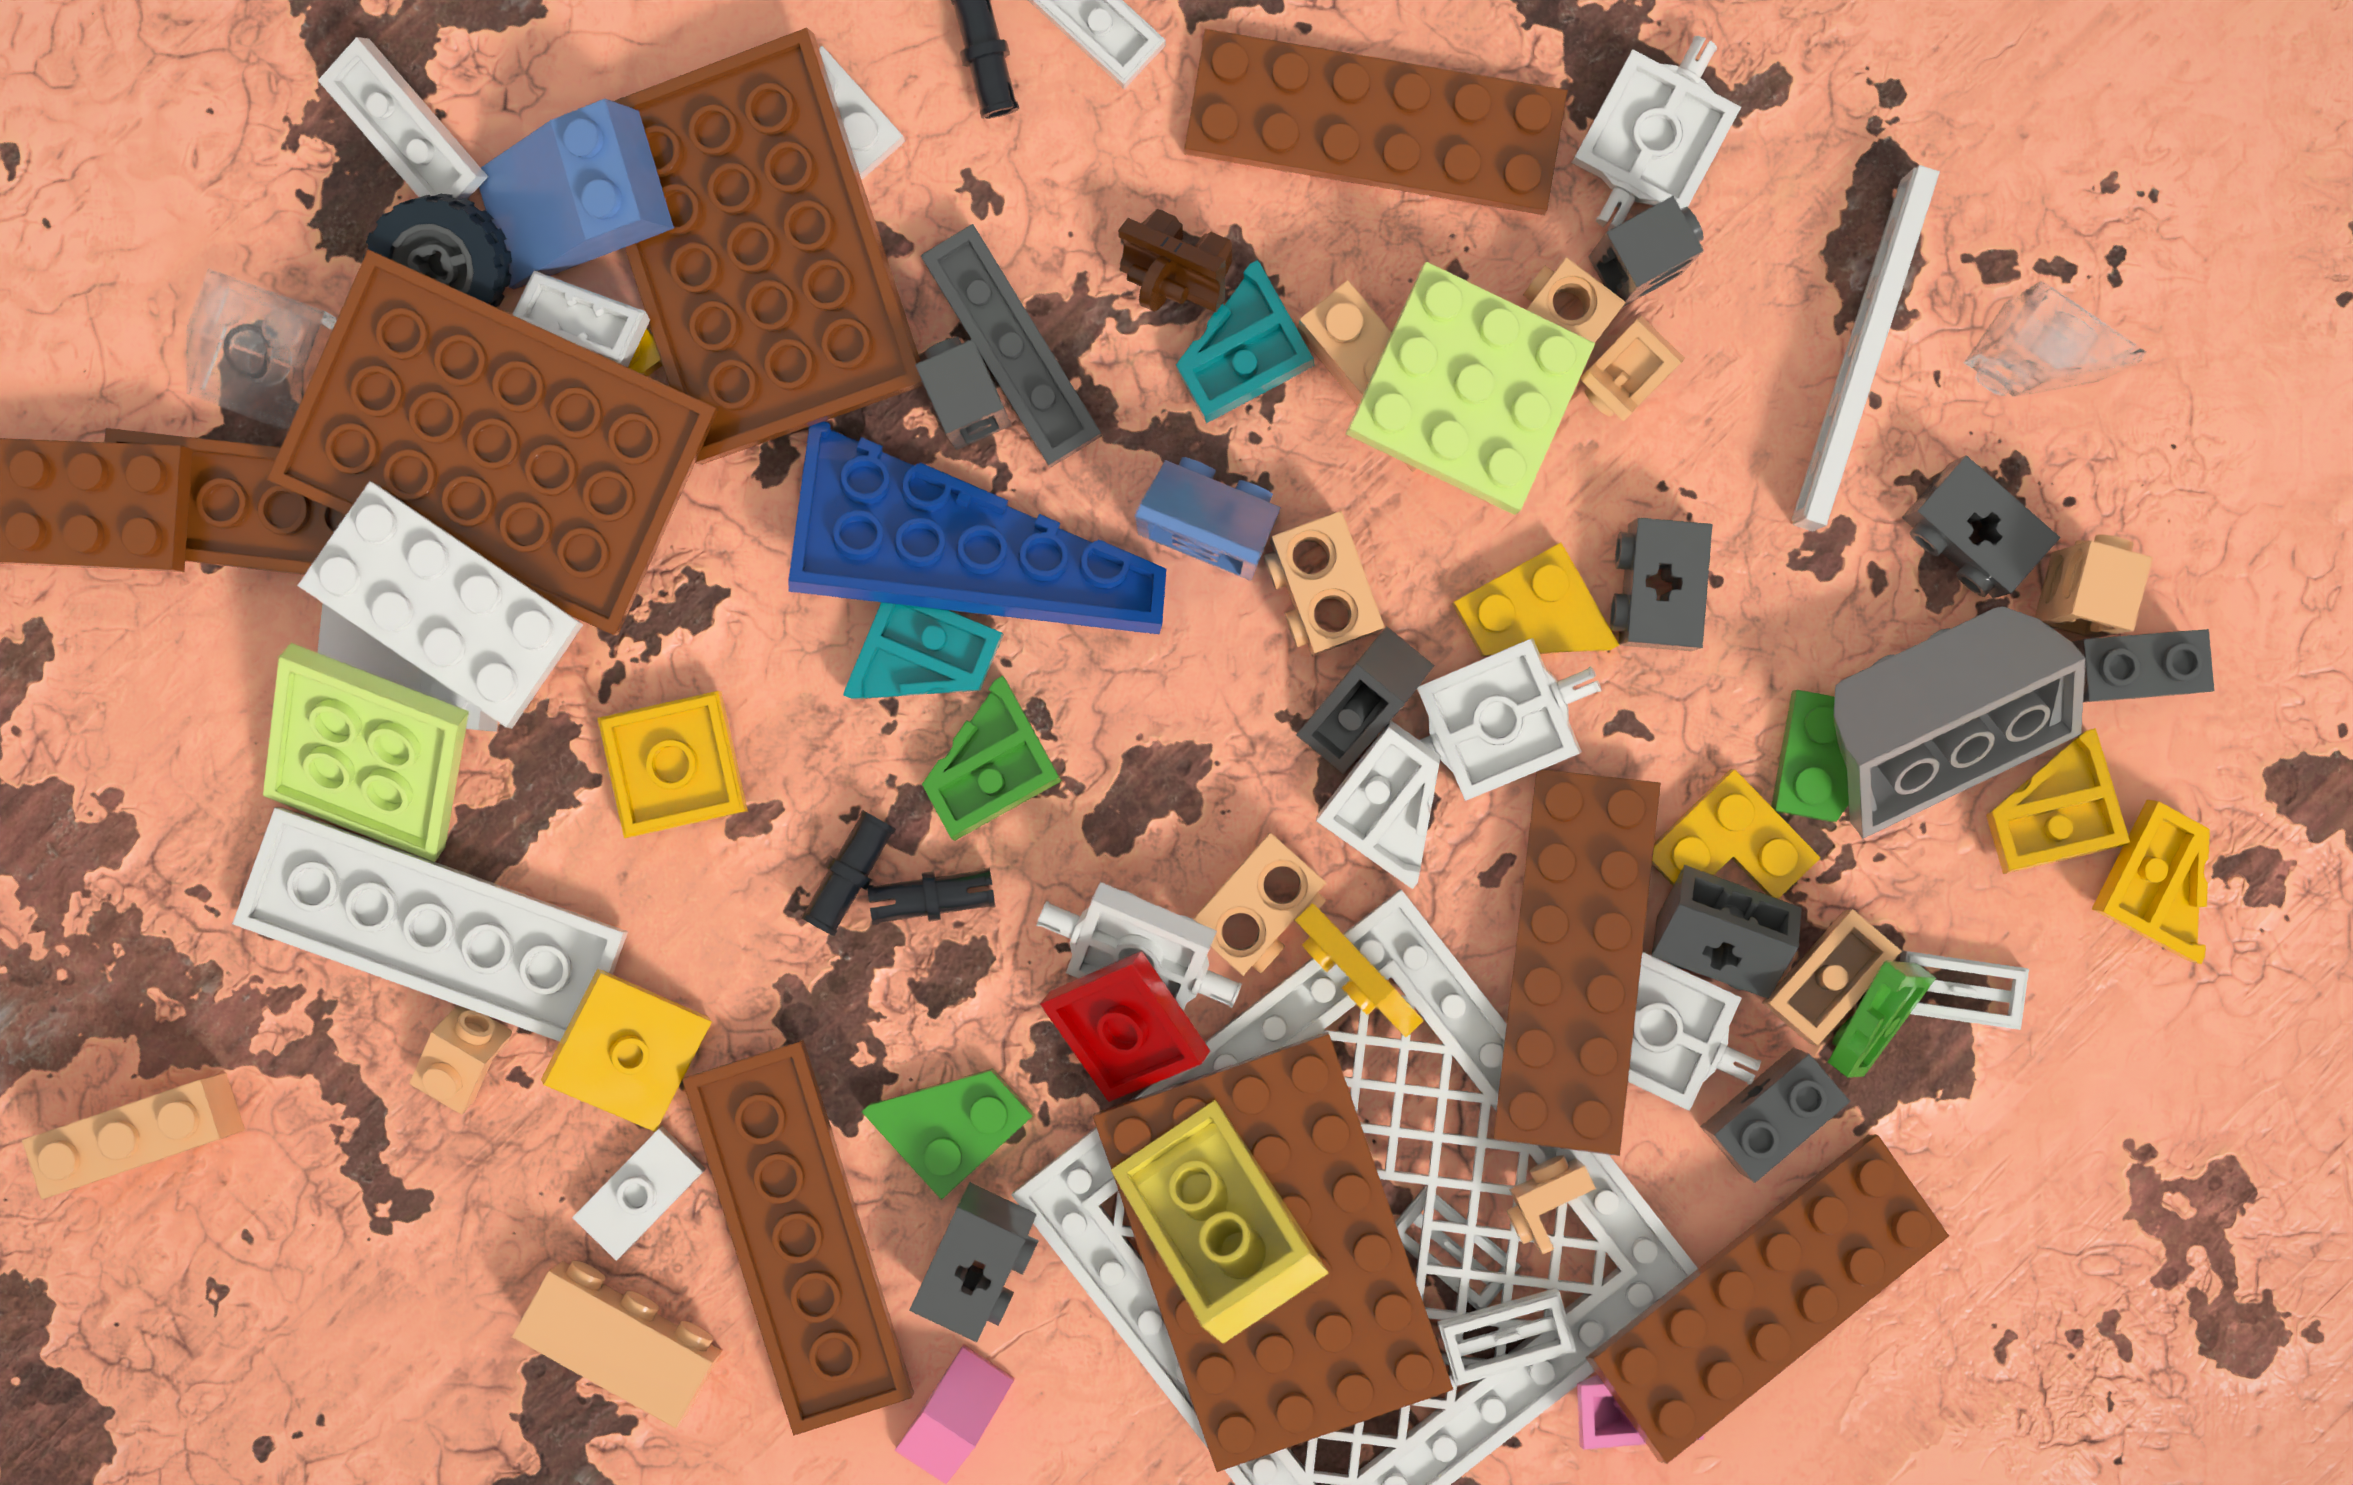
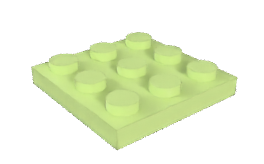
[1345,261,1595,515]
[263,643,469,862]

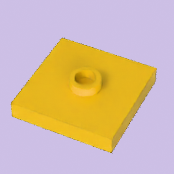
[597,691,748,838]
[541,968,712,1132]

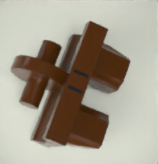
[1118,208,1232,312]

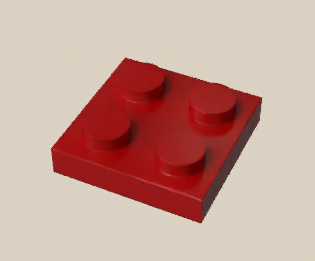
[1040,951,1210,1102]

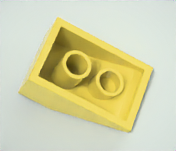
[1111,1100,1329,1343]

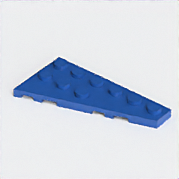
[788,421,1167,635]

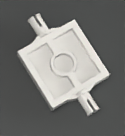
[1571,36,1741,230]
[1417,638,1602,801]
[1036,882,1242,1011]
[1628,952,1761,1111]

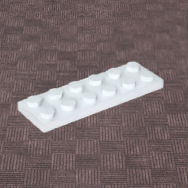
[232,807,628,1042]

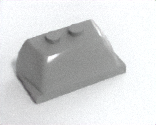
[1834,606,2086,839]

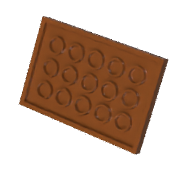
[613,27,924,465]
[267,249,719,636]
[1093,1032,1454,1472]

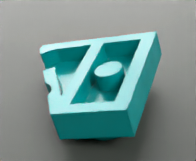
[1176,260,1315,424]
[843,602,1004,700]

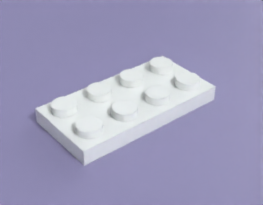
[297,481,584,729]

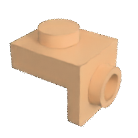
[1580,316,1685,421]
[409,1005,512,1115]
[1506,1155,1596,1255]

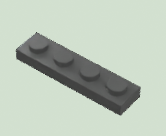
[920,224,1102,468]

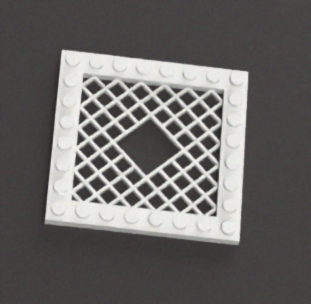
[1011,889,1698,1485]

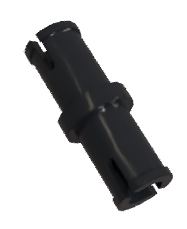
[951,0,1019,119]
[800,810,896,936]
[867,868,995,925]

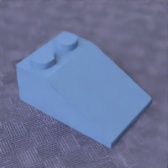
[479,99,674,289]
[1135,457,1281,581]

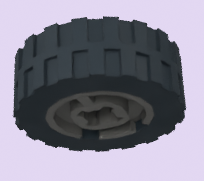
[363,194,512,307]

